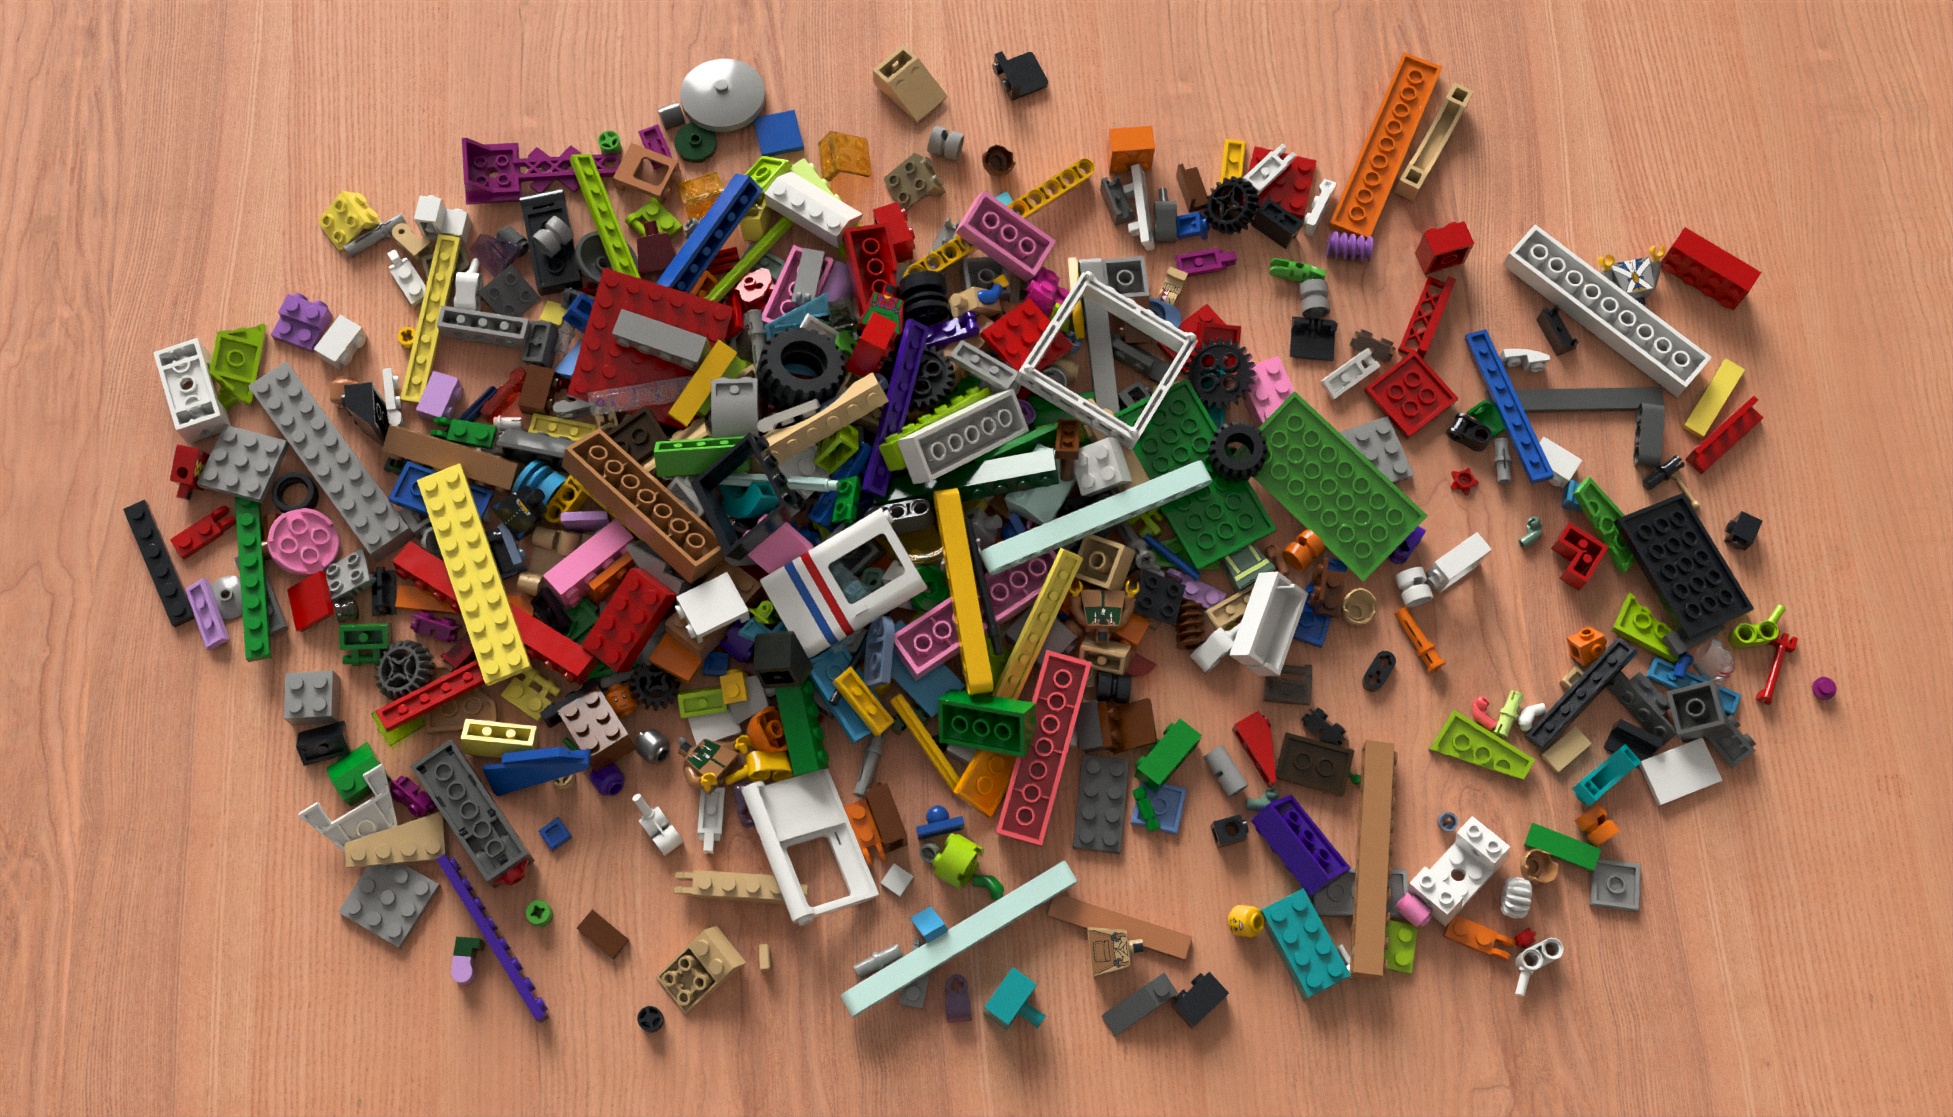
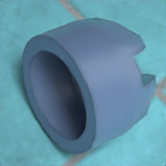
[1437,812,1458,831]

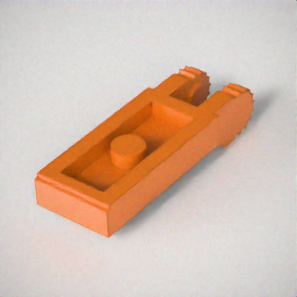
[844,798,887,868]
[1443,915,1515,961]

